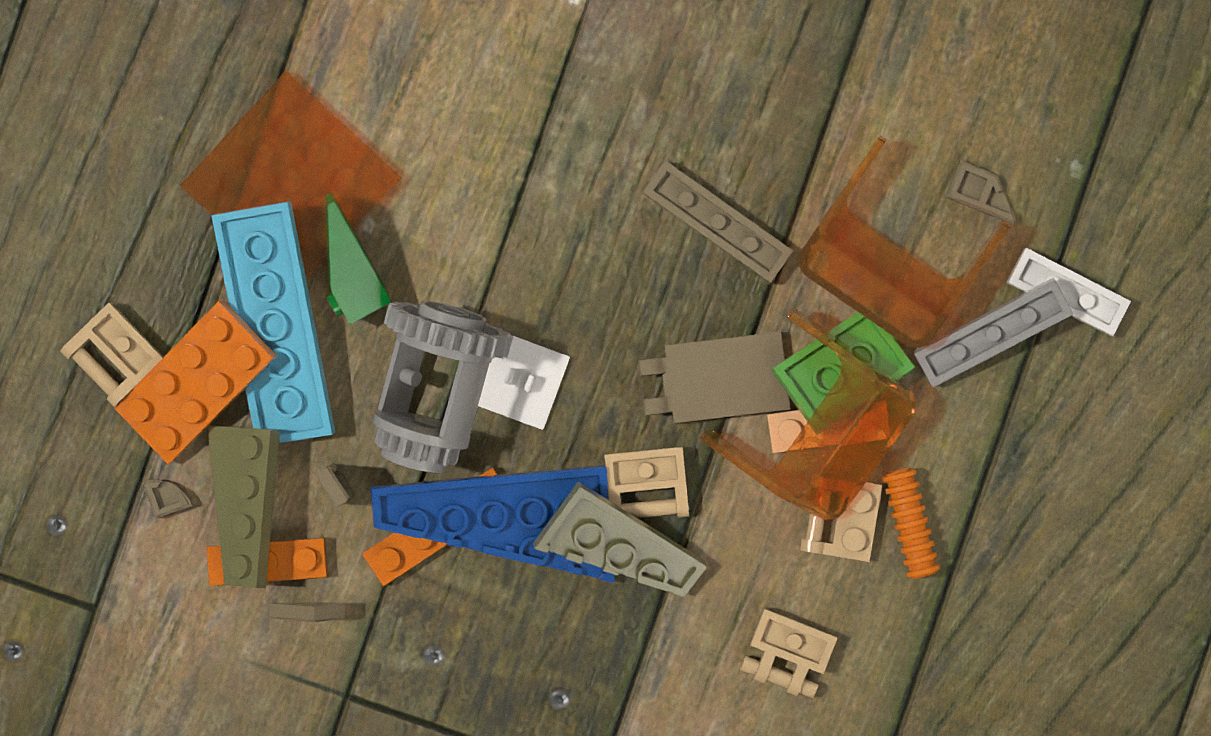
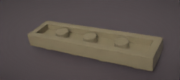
[643,160,793,283]

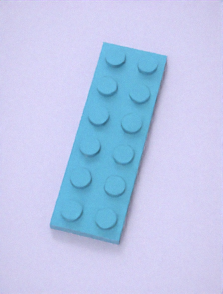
[211,201,335,443]

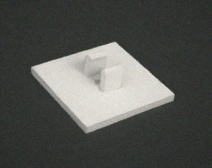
[478,336,570,430]

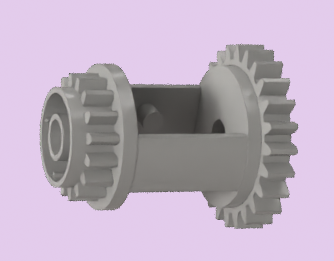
[373,301,513,473]

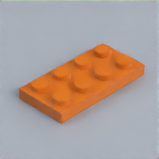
[114,299,277,465]

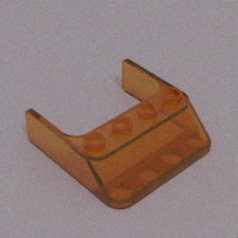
[798,135,1011,348]
[700,309,917,520]

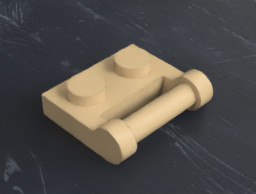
[60,303,163,408]
[604,447,689,518]
[800,473,882,562]

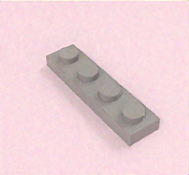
[914,278,1073,387]

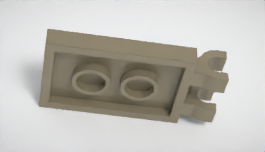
[638,332,790,423]

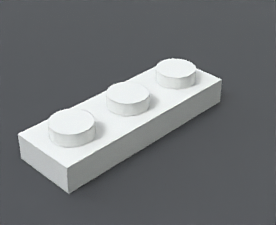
[1006,248,1131,336]

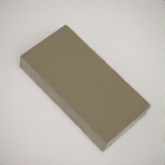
[315,464,355,508]

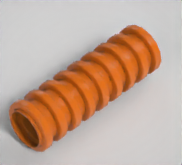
[882,468,941,579]

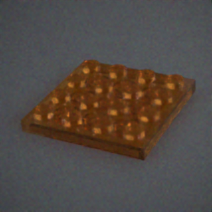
[180,71,401,281]

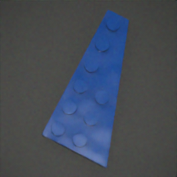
[370,465,615,583]

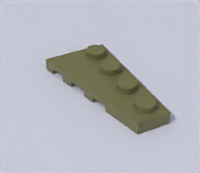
[208,426,280,589]

